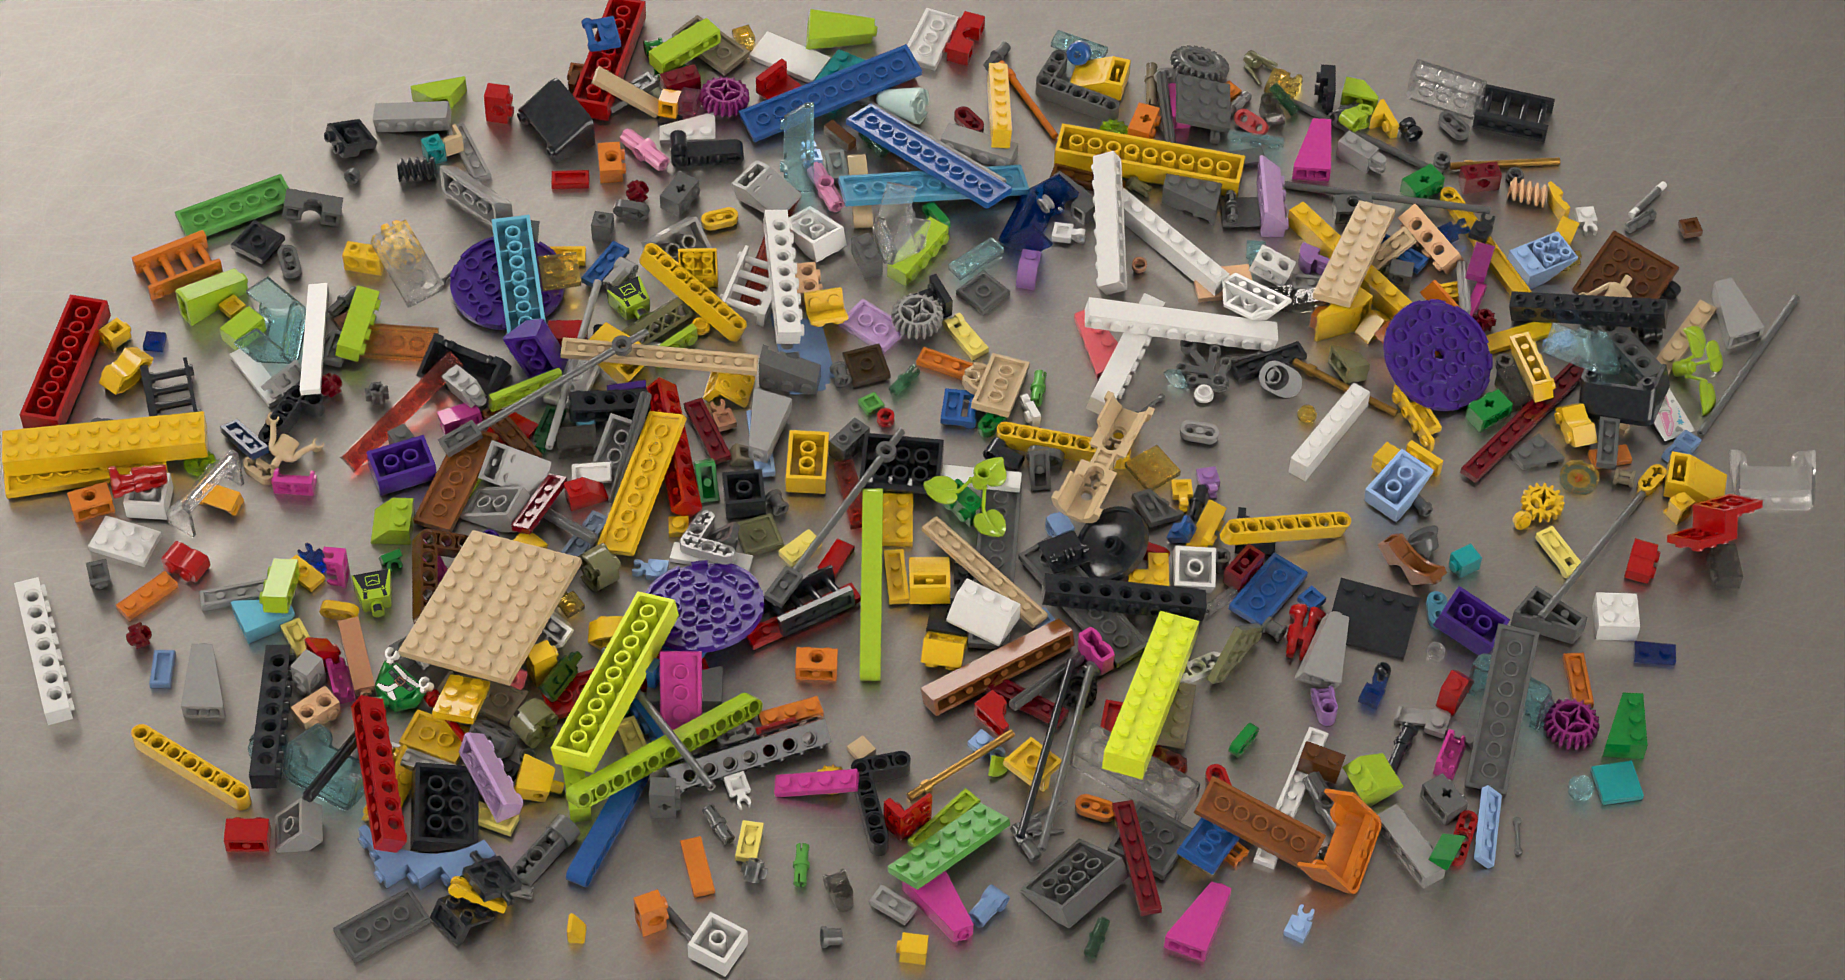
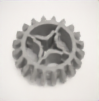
[891,292,943,340]

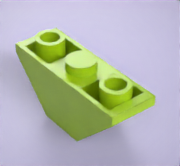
[410,76,467,108]

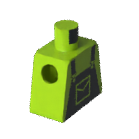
[607,276,650,320]
[352,569,392,617]

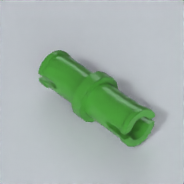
[1030,369,1047,407]
[793,843,810,887]

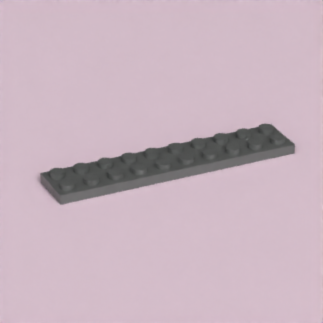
[968,482,1022,649]

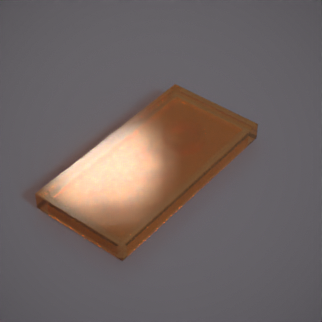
[360,323,439,361]

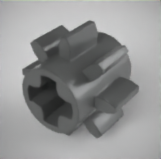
[365,381,389,406]
[740,858,768,883]

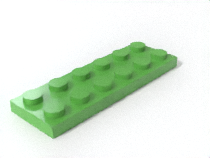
[175,174,289,236]
[887,803,1010,890]

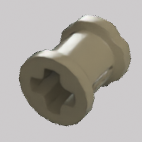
[1613,467,1636,488]

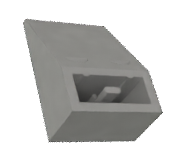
[732,160,802,213]
[478,440,553,497]

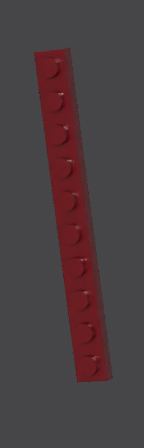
[1460,355,1588,483]

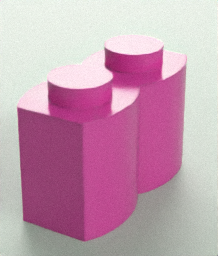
[1077,627,1115,676]

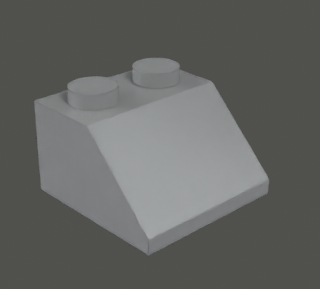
[275,797,323,853]

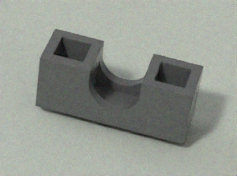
[1044,171,1095,226]
[282,188,343,227]

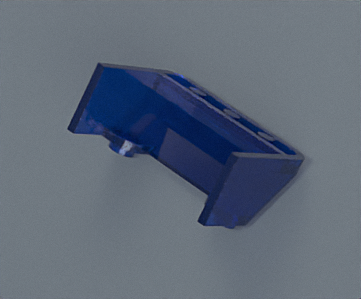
[998,173,1079,252]

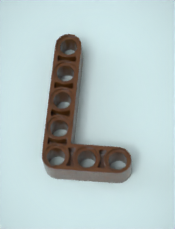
[412,529,469,624]

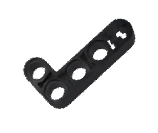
[670,130,744,168]
[258,385,325,454]

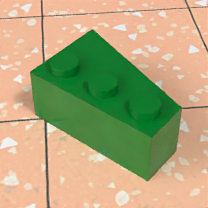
[1602,692,1648,759]

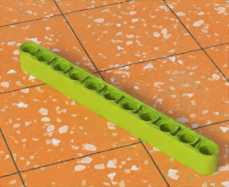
[860,488,883,681]
[566,692,763,809]

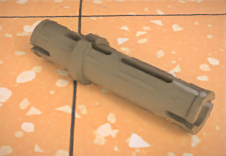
[1144,62,1158,107]

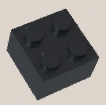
[722,469,766,519]

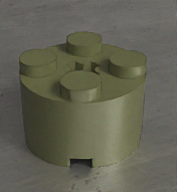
[577,543,621,591]
[509,698,558,748]

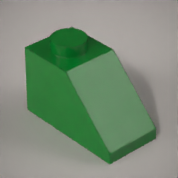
[693,458,720,503]

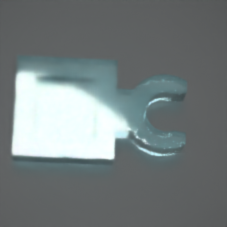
[1246,240,1266,268]

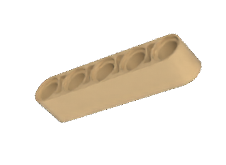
[847,154,873,229]

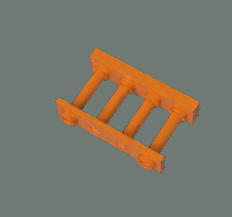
[131,230,223,301]

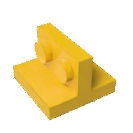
[1003,737,1062,792]

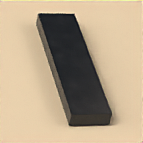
[1229,341,1307,383]

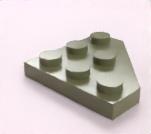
[1207,623,1263,684]

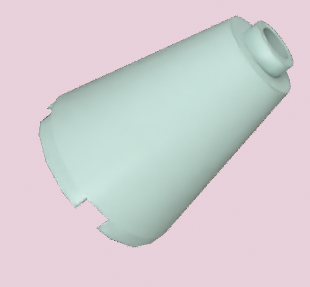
[876,87,930,124]

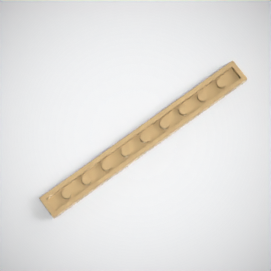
[1619,300,1717,436]
[561,337,759,376]

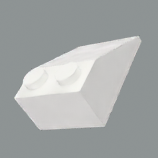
[790,206,847,262]

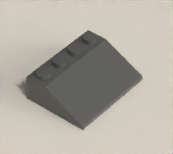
[1020,838,1129,928]

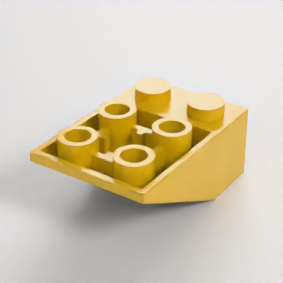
[1070,56,1131,101]
[678,248,718,288]
[1314,287,1373,341]
[589,322,644,384]
[1663,451,1727,503]
[909,557,950,604]

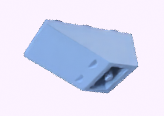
[1508,231,1578,290]

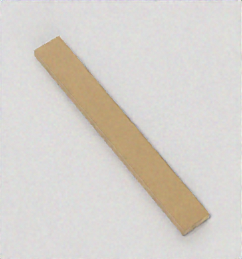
[922,516,1048,629]

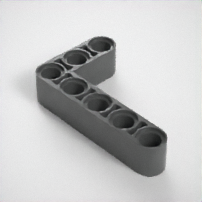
[1035,50,1119,123]

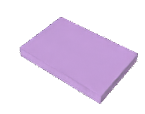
[839,299,902,354]

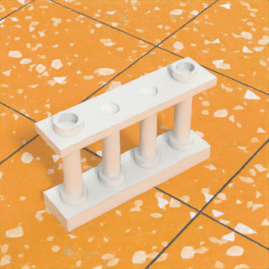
[719,245,772,326]

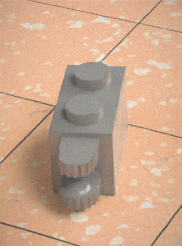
[1336,131,1387,174]
[442,364,487,408]

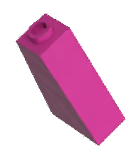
[1292,118,1331,182]
[902,870,973,942]
[1164,881,1232,962]

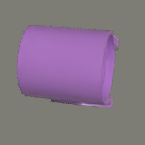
[1311,685,1338,726]

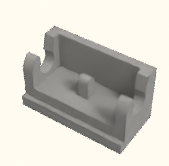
[261,360,302,398]

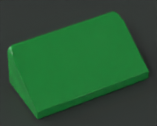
[1428,833,1466,871]

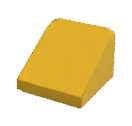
[567,913,587,944]

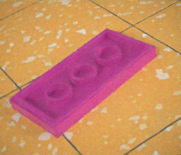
[660,651,702,735]

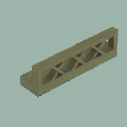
[622,297,694,345]

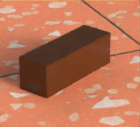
[824,120,856,152]

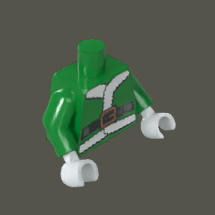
[375,647,434,713]

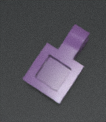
[1196,466,1220,499]

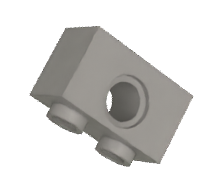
[290,649,327,697]

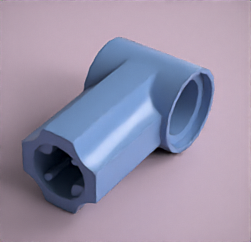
[968,884,1010,927]

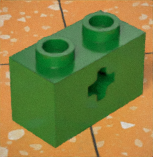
[1400,163,1445,199]
[1465,389,1513,433]

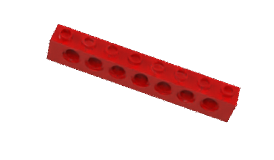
[646,377,702,519]
[351,695,407,853]

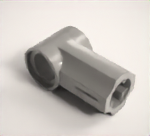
[603,256,639,290]

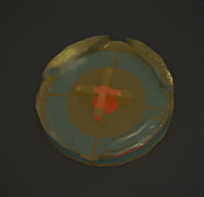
[1559,460,1599,495]

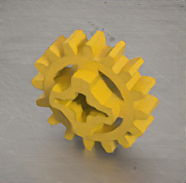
[1520,483,1565,523]

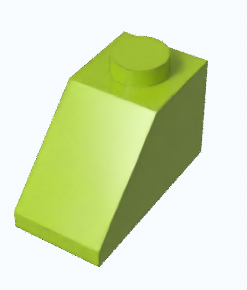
[1340,76,1379,112]

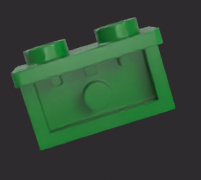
[943,479,982,527]

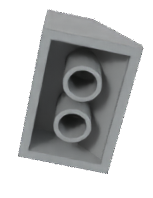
[641,216,711,263]

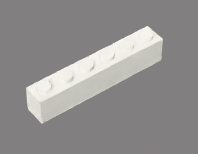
[1289,383,1370,481]

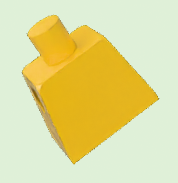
[514,754,565,802]

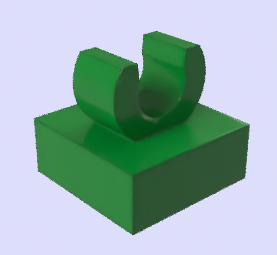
[379,548,403,572]

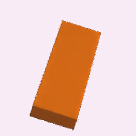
[916,347,973,380]
[1562,652,1594,708]
[680,836,715,898]

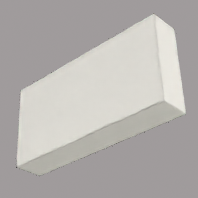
[572,462,612,483]

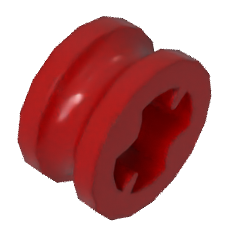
[877,408,895,428]

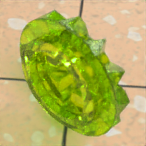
[1099,118,1128,135]
[184,450,216,476]

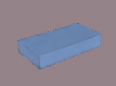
[149,650,176,689]

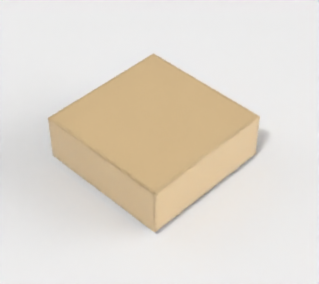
[847,735,876,759]

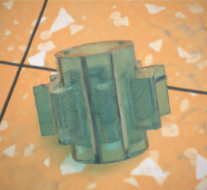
[1567,775,1594,801]

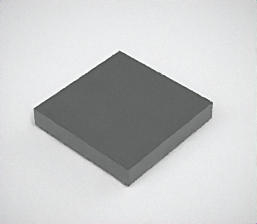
[956,270,1010,315]

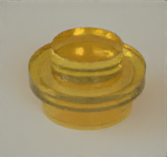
[1297,405,1317,423]

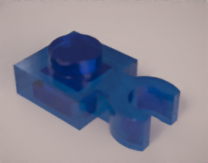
[1438,218,1470,243]
[297,543,327,573]
[1358,673,1388,710]

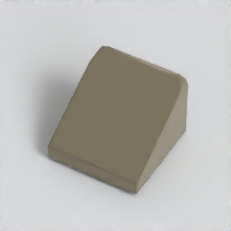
[729,443,754,467]

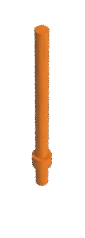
[998,60,1058,139]

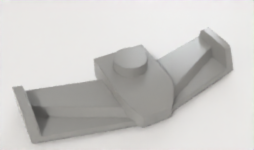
[1394,706,1476,749]

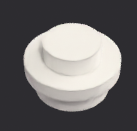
[1194,385,1214,403]

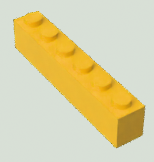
[987,63,1012,148]

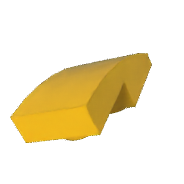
[1546,181,1571,220]
[1555,215,1580,246]

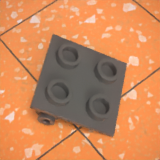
[1220,190,1261,227]

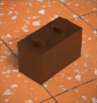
[1296,741,1346,784]

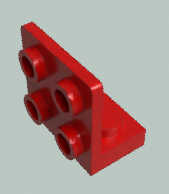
[756,58,802,100]
[883,793,933,841]

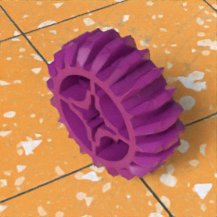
[700,76,750,118]
[1543,697,1600,750]

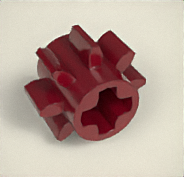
[626,179,649,203]
[1473,308,1497,332]
[321,372,342,398]
[126,622,152,649]

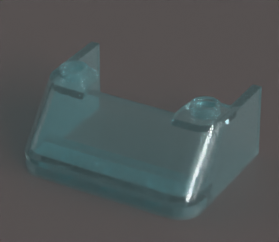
[780,102,814,192]
[234,277,306,364]
[1542,322,1621,375]

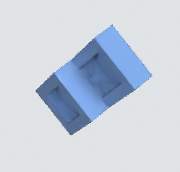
[1661,430,1702,462]

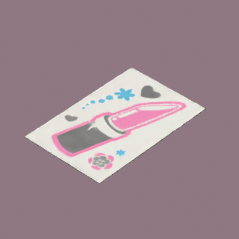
[1654,388,1695,441]

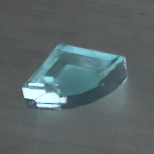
[1164,369,1188,389]

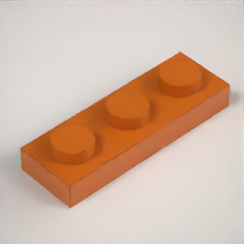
[116,571,178,622]
[758,696,824,726]

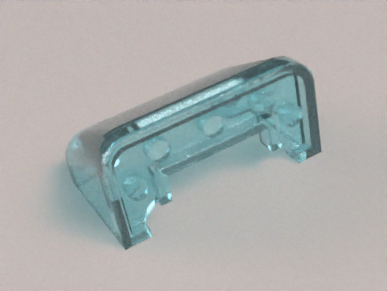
[1468,654,1555,731]
[283,723,365,811]

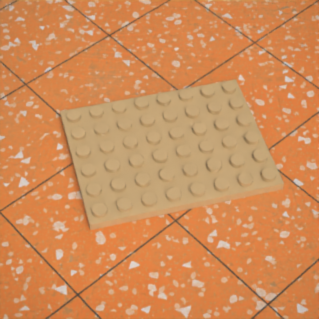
[398,530,582,686]

